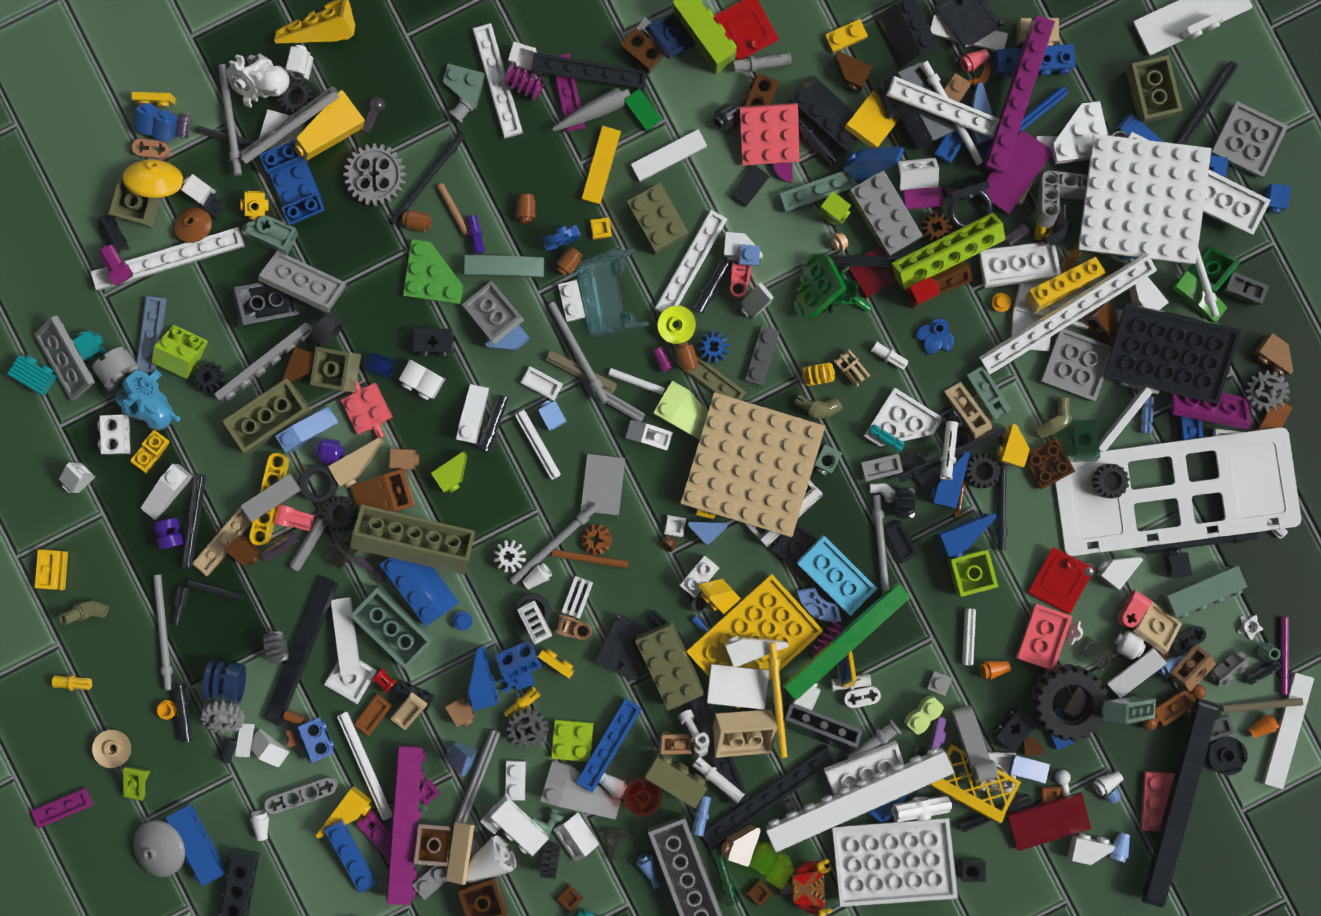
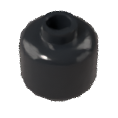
[713,102,740,131]

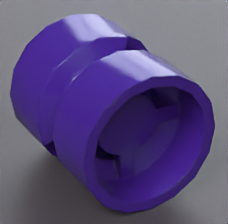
[153,518,184,550]

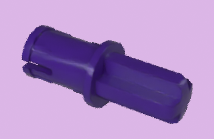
[466,215,485,254]

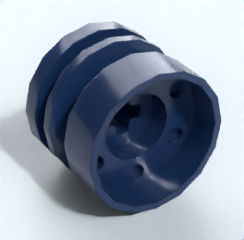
[203,660,246,704]

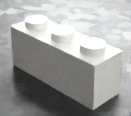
[489,795,549,856]

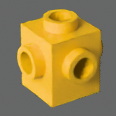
[240,191,268,219]

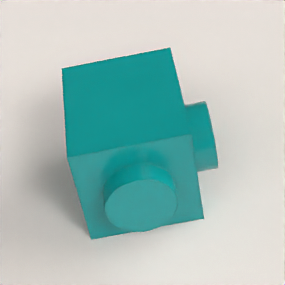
[72,330,107,362]

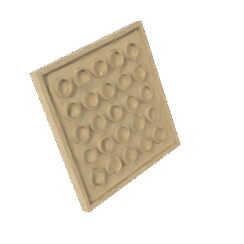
[681,392,825,537]

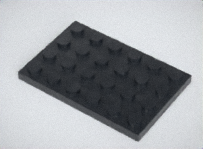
[1104,302,1242,404]

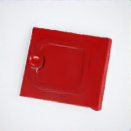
[713,0,779,60]
[1027,547,1095,615]

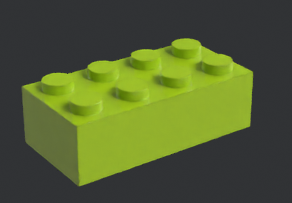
[672,0,737,74]

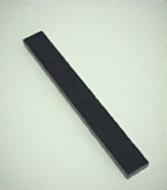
[263,576,339,726]
[702,745,838,849]

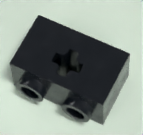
[413,328,454,357]
[992,706,1038,753]

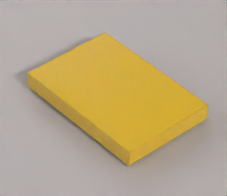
[845,91,900,148]

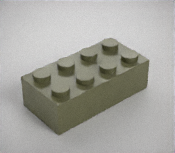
[635,621,704,710]

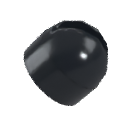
[690,597,706,613]

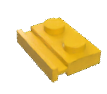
[35,549,68,590]

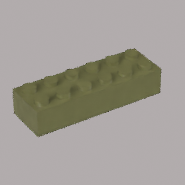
[351,505,475,575]

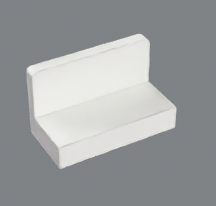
[898,158,939,191]
[553,813,599,862]

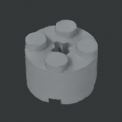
[92,347,140,391]

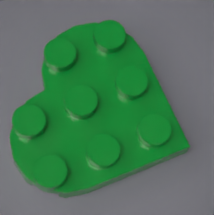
[794,253,847,319]

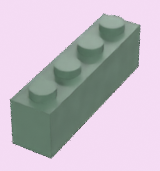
[1162,565,1247,619]
[1102,696,1156,724]

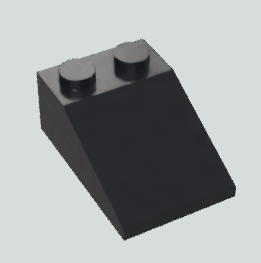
[229,282,299,329]

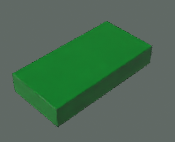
[624,89,662,132]

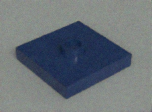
[645,13,695,59]

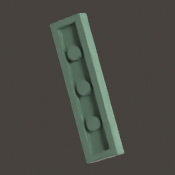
[779,171,857,213]

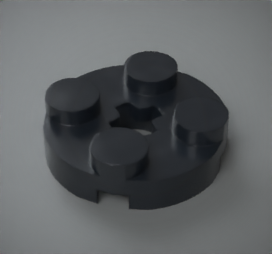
[1207,736,1248,775]

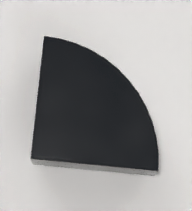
[202,193,222,220]

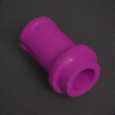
[652,347,673,373]

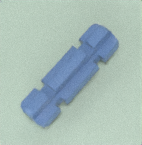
[1140,396,1154,434]

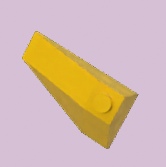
[274,0,355,43]

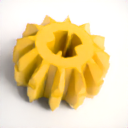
[802,363,835,386]

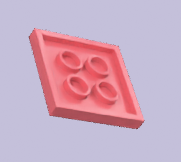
[740,103,800,165]

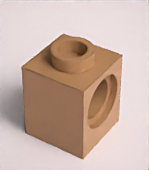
[390,449,419,469]
[445,696,476,727]

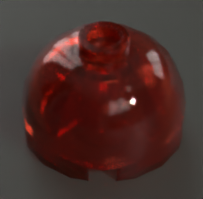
[623,777,662,817]

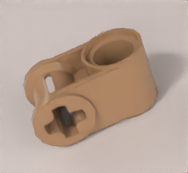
[554,613,592,640]

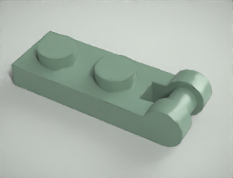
[966,365,1011,421]

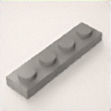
[412,836,483,900]

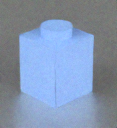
[539,400,567,431]

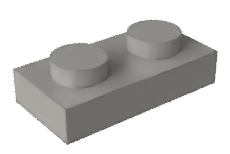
[861,454,903,481]

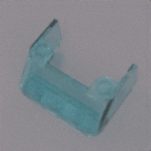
[577,249,649,337]

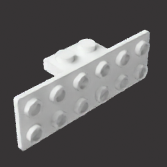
[1133,0,1252,56]

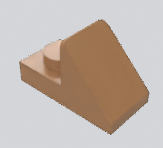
[659,731,692,754]

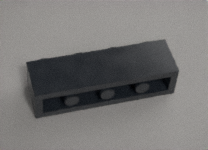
[783,702,863,753]

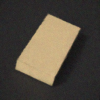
[390,693,427,730]

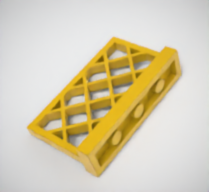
[929,744,1021,824]

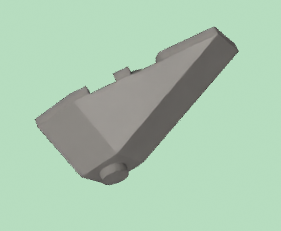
[541,761,621,819]

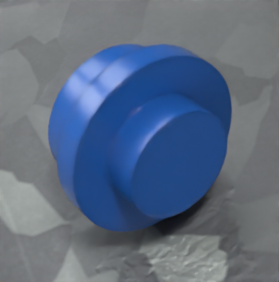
[453,611,473,631]

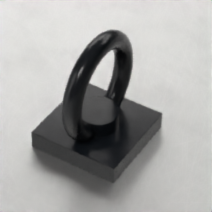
[941,175,993,229]

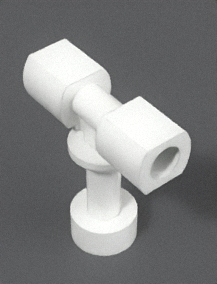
[678,710,709,758]

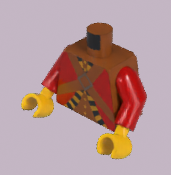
[780,859,832,916]

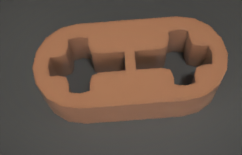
[132,139,171,159]

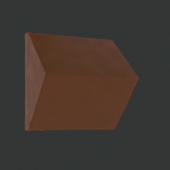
[412,824,454,866]

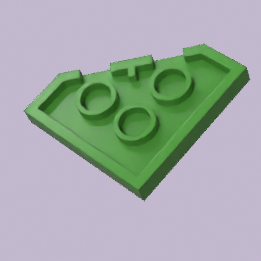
[403,239,463,305]

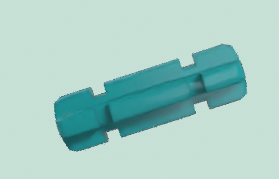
[869,424,905,452]

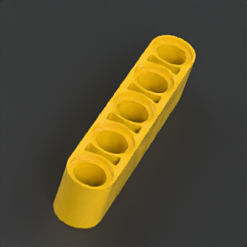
[250,453,289,545]

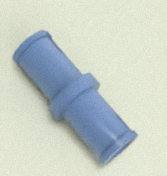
[691,796,711,836]

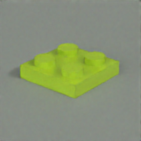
[551,719,593,762]

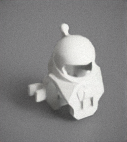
[225,53,290,108]

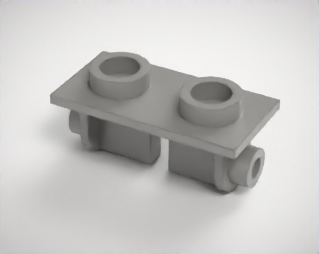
[1210,650,1250,687]

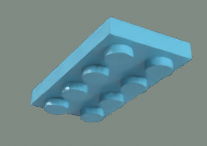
[796,535,877,616]

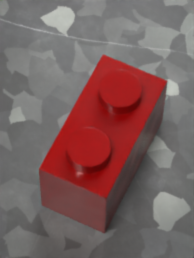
[904,276,940,308]

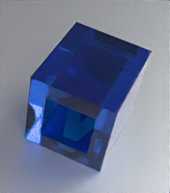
[364,352,396,379]

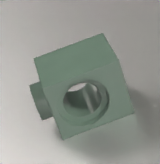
[814,444,842,475]

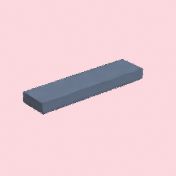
[137,296,167,374]

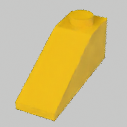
[316,786,372,838]

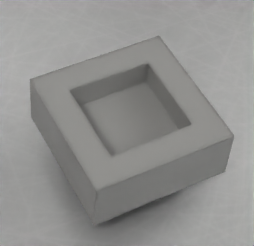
[927,671,952,696]

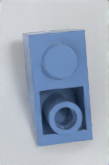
[485,325,530,351]

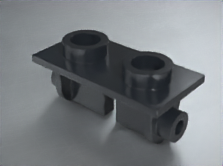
[96,215,130,254]
[940,409,973,448]
[392,679,435,711]

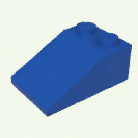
[934,513,996,559]
[467,645,500,711]

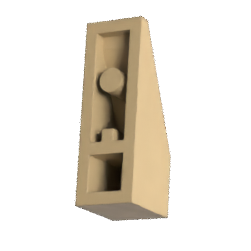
[944,382,992,440]
[328,438,383,488]

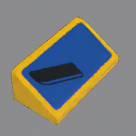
[837,651,857,688]

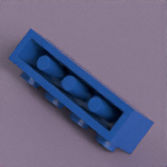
[994,44,1076,79]

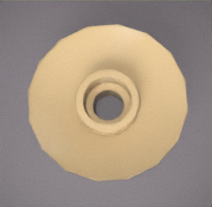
[92,730,131,768]

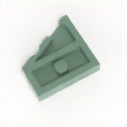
[443,64,485,110]

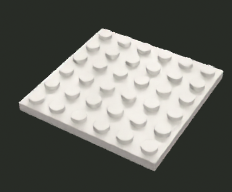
[1078,134,1211,265]

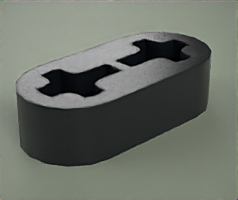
[1170,625,1206,652]

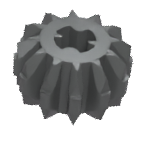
[263,631,289,664]

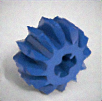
[698,331,730,364]

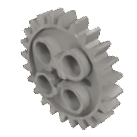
[344,143,407,207]

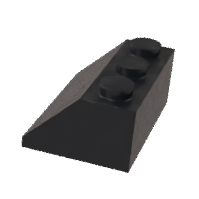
[876,0,938,68]

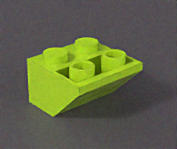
[152,325,208,379]

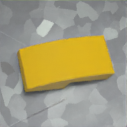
[130,430,170,473]

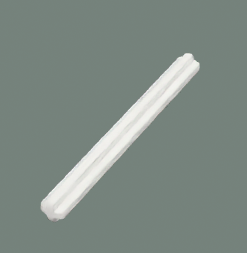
[337,712,392,820]

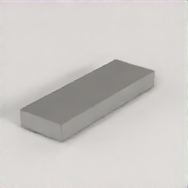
[241,474,301,522]

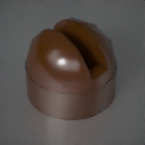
[660,535,677,552]

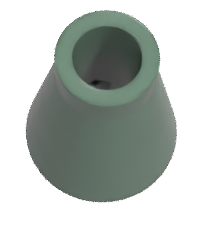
[1257,643,1281,662]

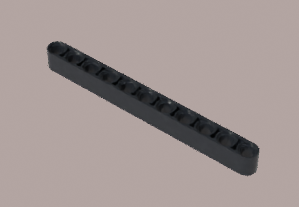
[1142,698,1218,908]

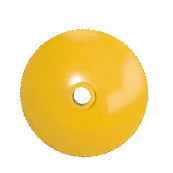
[123,159,183,198]

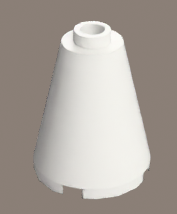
[466,835,516,884]

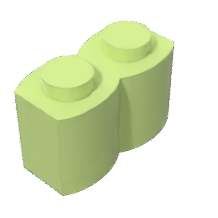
[904,695,944,735]

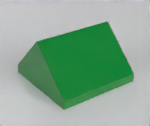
[1189,246,1241,292]

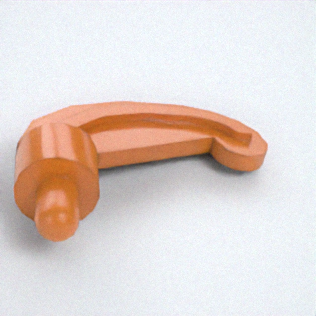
[968,61,991,86]

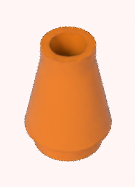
[980,661,1011,680]
[1248,714,1279,739]

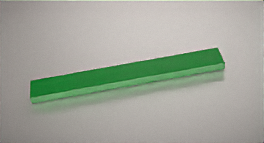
[783,582,911,701]

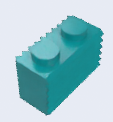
[7,354,57,395]

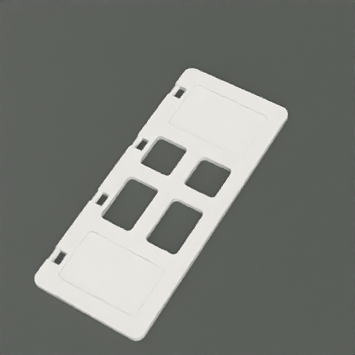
[1055,428,1301,556]

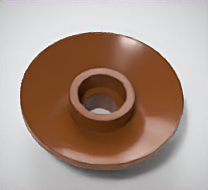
[174,208,212,243]

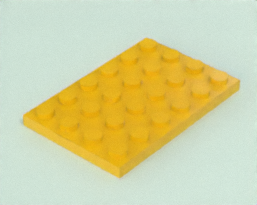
[686,574,823,708]

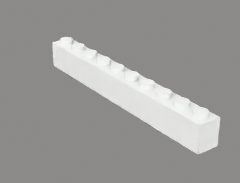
[766,748,954,852]

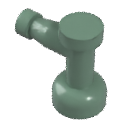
[531,808,564,838]

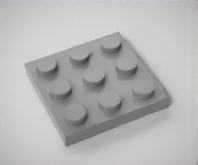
[1211,101,1288,178]
[1040,329,1112,402]

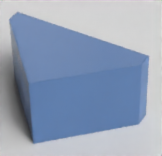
[688,522,727,546]

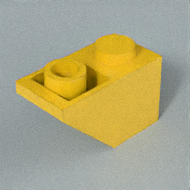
[997,424,1029,468]
[698,579,740,614]

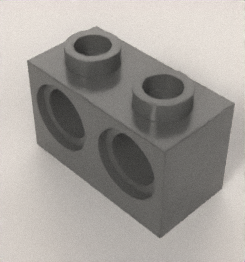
[1219,271,1269,306]

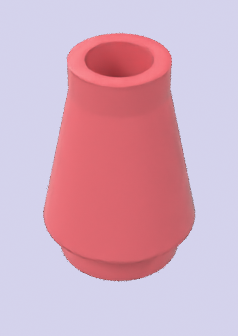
[960,49,990,72]

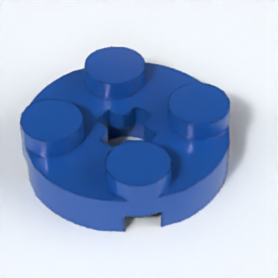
[542,225,581,250]

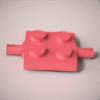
[341,381,393,438]

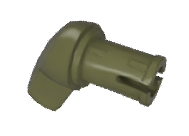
[794,394,843,419]
[1036,398,1072,438]
[58,600,109,626]

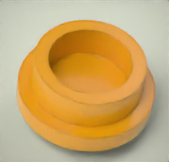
[992,293,1011,312]
[157,700,177,720]

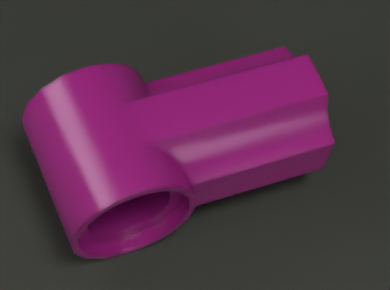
[98,245,134,286]

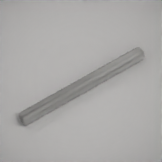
[453,730,500,827]

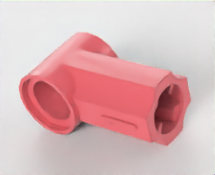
[273,504,315,531]

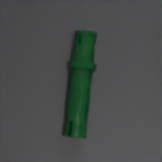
[710,846,739,906]

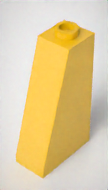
[295,90,365,161]

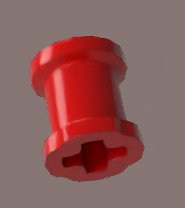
[371,668,397,694]

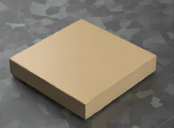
[1133,601,1182,654]

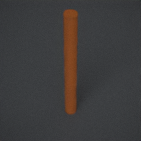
[552,549,629,568]

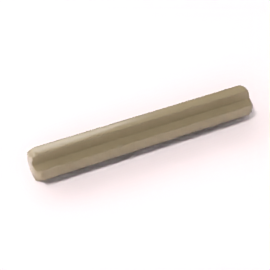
[546,351,617,393]

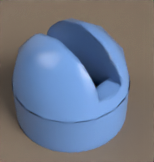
[1103,787,1121,804]

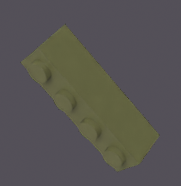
[222,378,313,454]

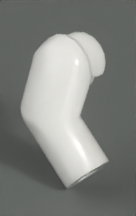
[869,483,895,503]

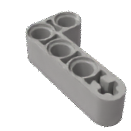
[952,705,998,784]

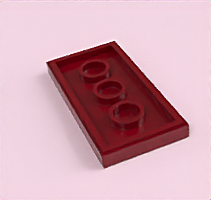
[1007,792,1092,851]

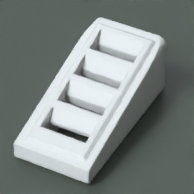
[518,601,553,644]

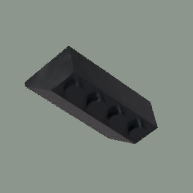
[882,62,956,150]
[789,76,859,155]

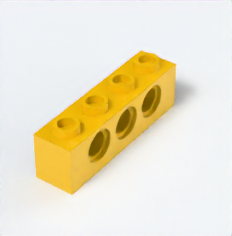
[1025,257,1106,314]

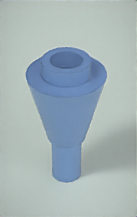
[1158,652,1189,678]
[636,853,661,889]

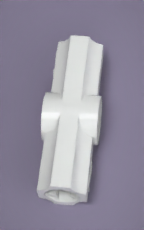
[892,795,952,822]

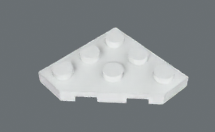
[1051,101,1108,164]
[864,388,942,447]

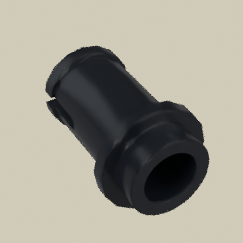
[219,737,237,764]

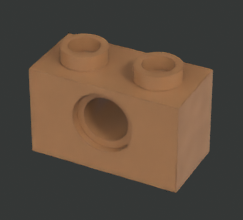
[1170,644,1216,692]

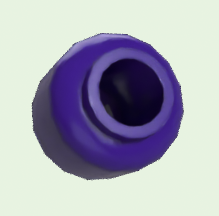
[316,439,345,464]

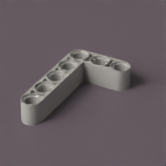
[1037,171,1088,228]

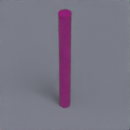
[1280,617,1289,694]

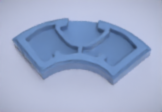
[796,587,841,622]

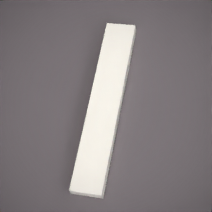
[473,23,523,139]
[886,76,1000,138]
[654,210,727,313]
[1262,672,1314,789]

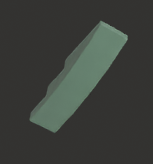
[463,255,544,278]

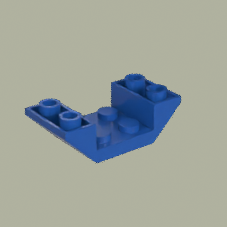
[259,140,325,226]

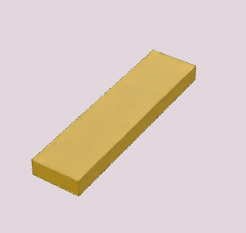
[582,126,621,205]

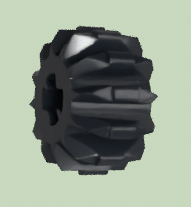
[192,361,226,394]
[895,487,915,519]

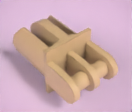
[833,348,871,388]

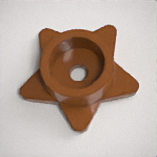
[286,730,303,751]

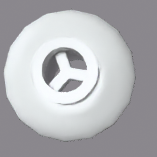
[1115,631,1146,660]

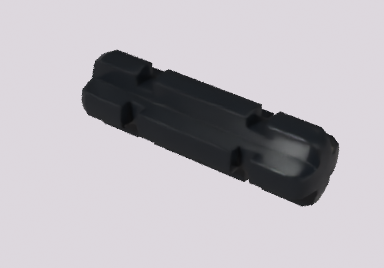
[877,84,898,119]
[1244,660,1282,685]

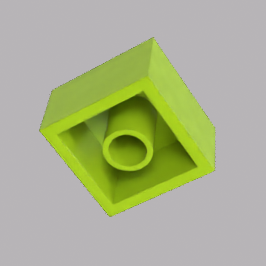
[947,549,998,597]

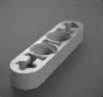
[264,776,338,814]

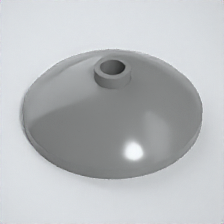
[133,820,185,877]

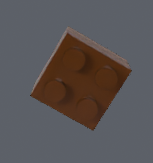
[458,876,509,916]

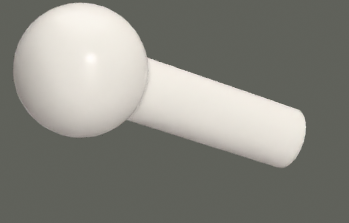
[1055,770,1071,797]

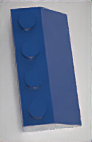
[380,557,459,627]

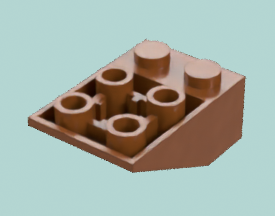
[351,469,417,512]

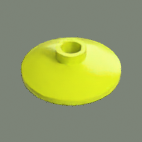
[658,306,696,344]

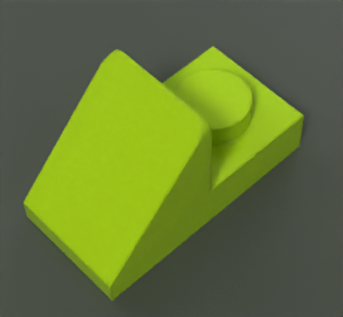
[123,767,150,801]

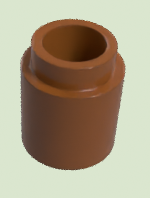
[516,194,535,223]
[402,210,432,232]
[555,246,583,275]
[674,342,698,372]

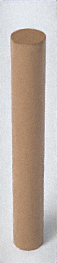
[437,183,469,237]

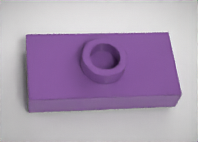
[927,716,946,752]

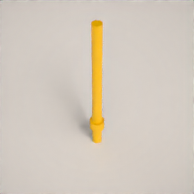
[768,642,787,758]

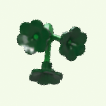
[828,265,871,313]

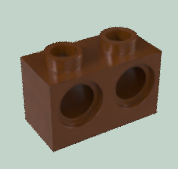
[621,27,665,74]
[742,73,780,106]

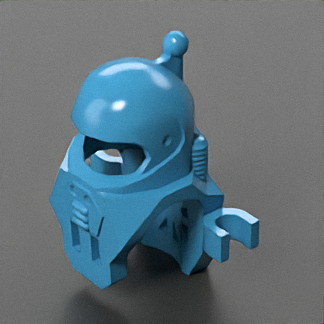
[115,369,181,430]

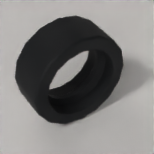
[309,311,345,347]
[300,466,338,502]
[514,593,551,630]

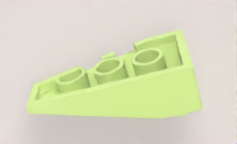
[653,381,708,440]

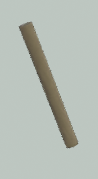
[1222,698,1303,713]

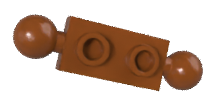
[1142,684,1206,731]

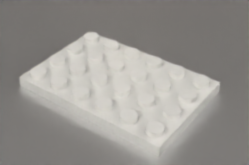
[832,818,958,907]

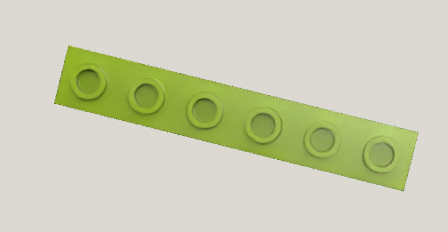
[892,213,1005,290]

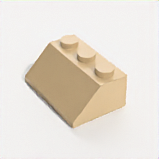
[713,710,777,758]

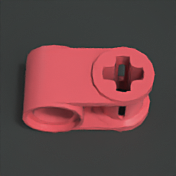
[729,262,752,300]
[1117,590,1152,627]

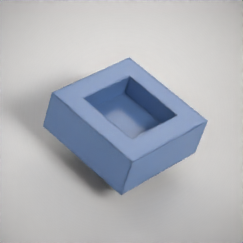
[739,244,760,266]

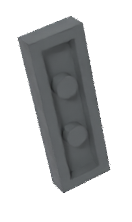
[745,326,780,386]

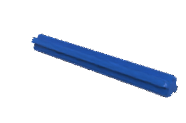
[979,86,1068,161]

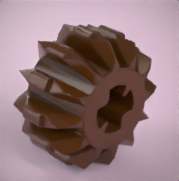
[919,212,952,243]

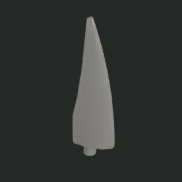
[552,88,630,131]

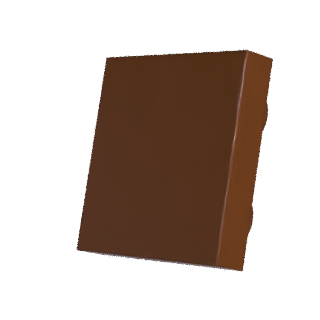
[1026,438,1075,490]

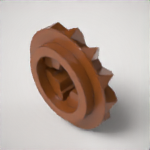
[581,524,612,555]

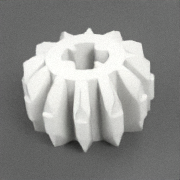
[494,540,526,572]

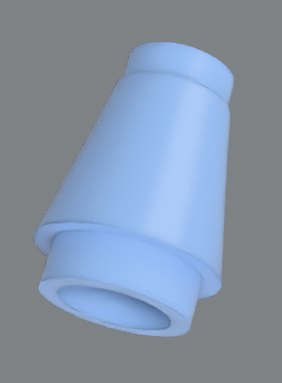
[1109,832,1130,863]

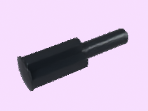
[173,586,189,625]

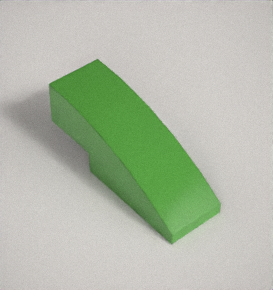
[1172,271,1227,323]

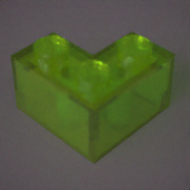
[749,842,794,890]

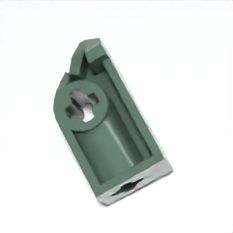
[242,216,298,255]

